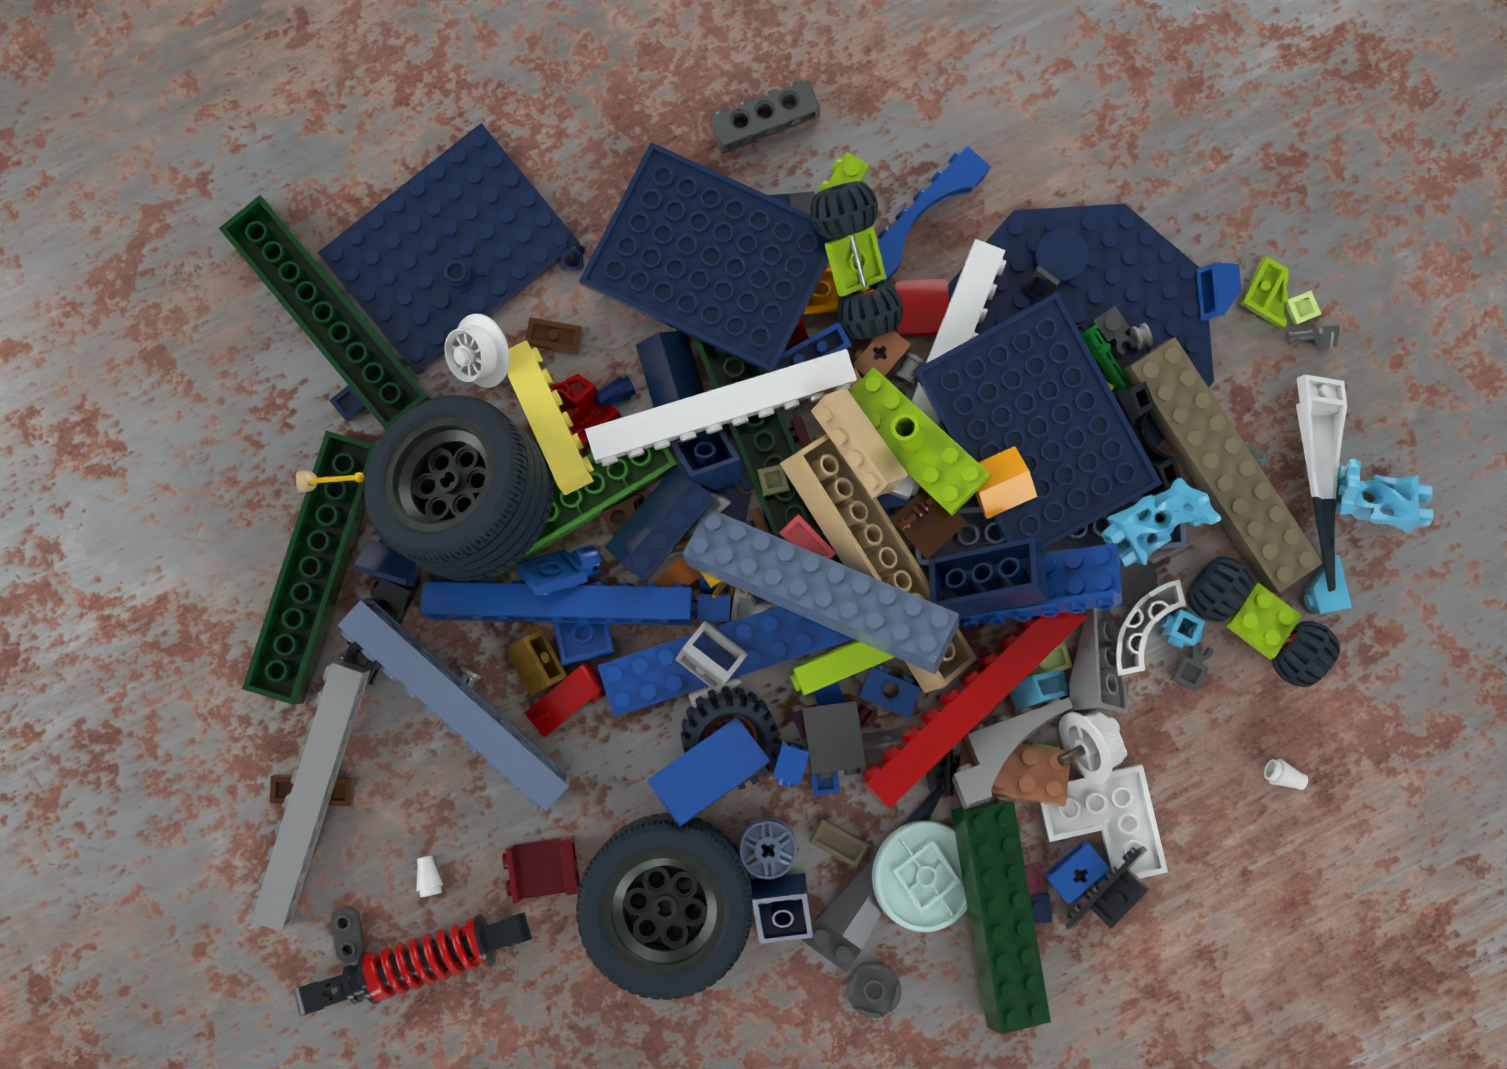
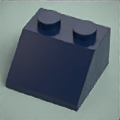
[669,429,742,489]
[353,538,424,587]
[752,873,814,944]

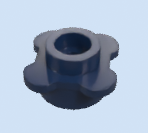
[558,244,585,270]

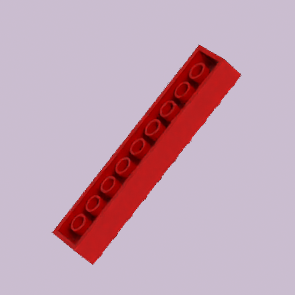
[859,612,1087,808]

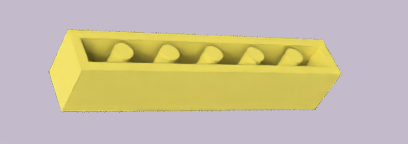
[507,340,594,495]

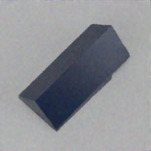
[636,331,704,408]

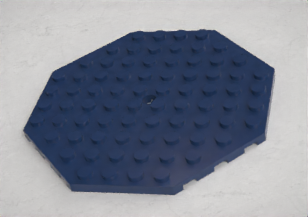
[948,203,1214,448]

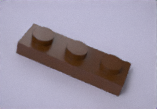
[270,774,354,807]

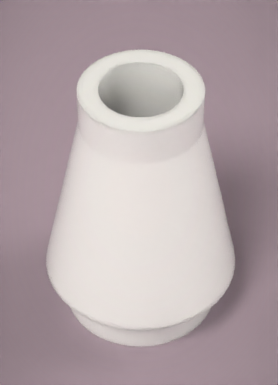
[1264,759,1308,790]
[416,856,444,898]

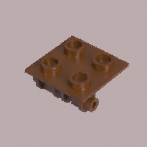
[890,489,967,559]

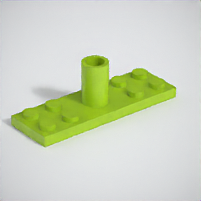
[849,367,991,516]

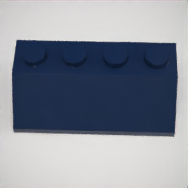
[605,466,716,582]

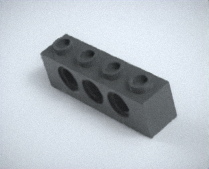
[711,79,821,154]

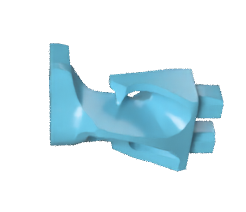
[1336,458,1433,532]
[1101,478,1221,567]

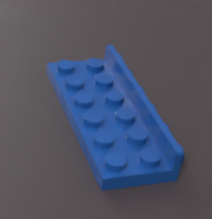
[959,543,1122,628]

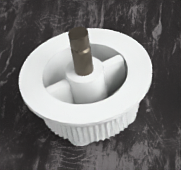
[1057,711,1127,784]

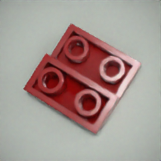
[894,279,949,337]

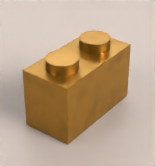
[506,629,567,697]

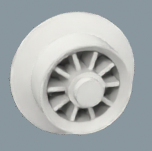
[444,314,510,388]

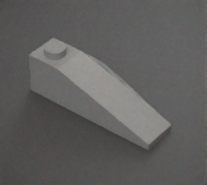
[1068,608,1128,715]

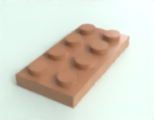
[958,735,1070,807]

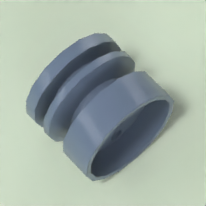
[739,815,797,879]

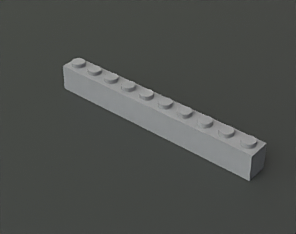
[250,660,371,932]

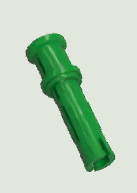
[1081,324,1131,390]

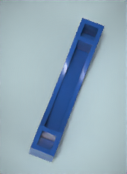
[876,146,991,284]

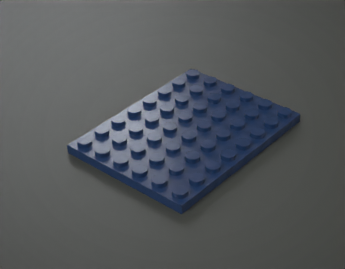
[318,123,580,375]
[579,142,840,373]
[913,292,1162,550]

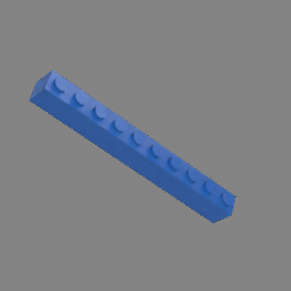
[420,578,694,626]

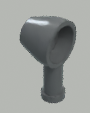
[1287,325,1340,349]

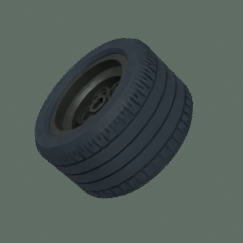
[364,395,554,581]
[576,813,753,1000]

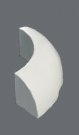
[1116,579,1186,676]

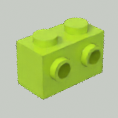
[817,152,869,193]

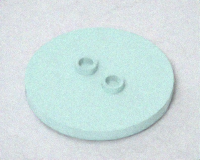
[872,820,967,932]

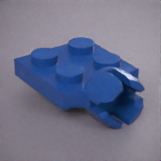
[516,545,603,596]

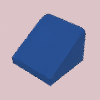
[812,682,846,706]

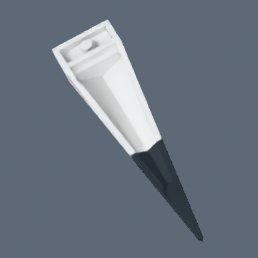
[1296,374,1347,592]

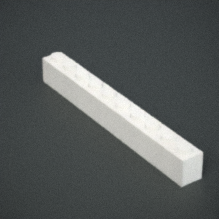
[887,239,1006,501]
[585,349,857,466]

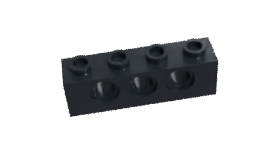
[338,578,416,690]

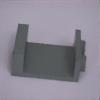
[801,701,866,779]

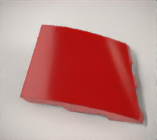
[550,374,622,452]

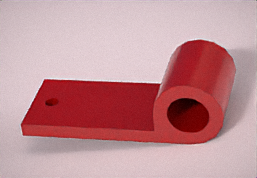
[525,662,606,738]

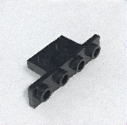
[1065,846,1150,929]

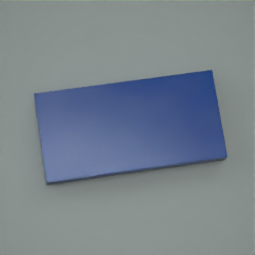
[647,717,770,827]

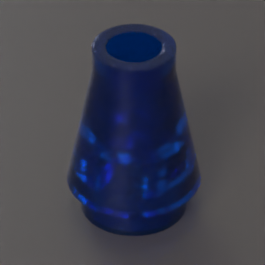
[594,375,636,408]

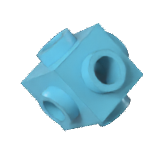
[1161,608,1206,648]

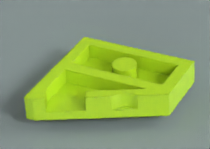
[1239,256,1289,328]

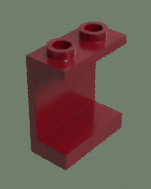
[502,835,580,904]

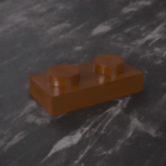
[525,317,583,354]

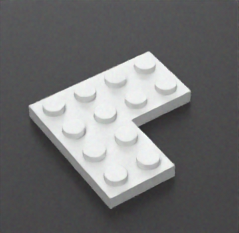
[1039,764,1168,879]

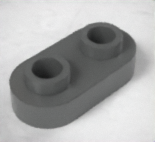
[331,906,365,963]

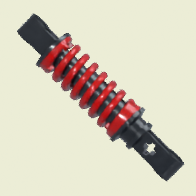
[293,912,532,1017]

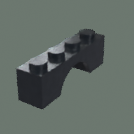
[1113,381,1181,495]

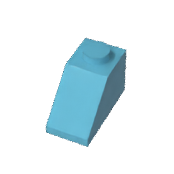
[1303,555,1352,615]
[1010,670,1070,711]

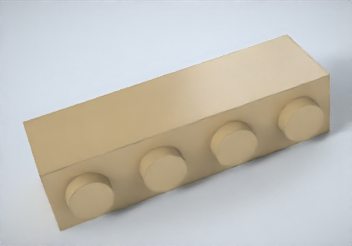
[811,388,909,499]

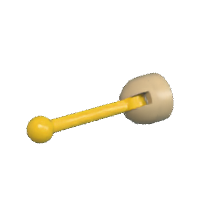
[296,470,365,493]

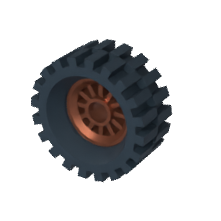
[681,686,780,790]

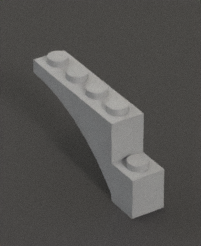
[952,697,1073,810]

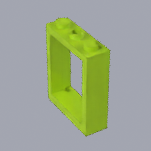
[789,640,894,695]

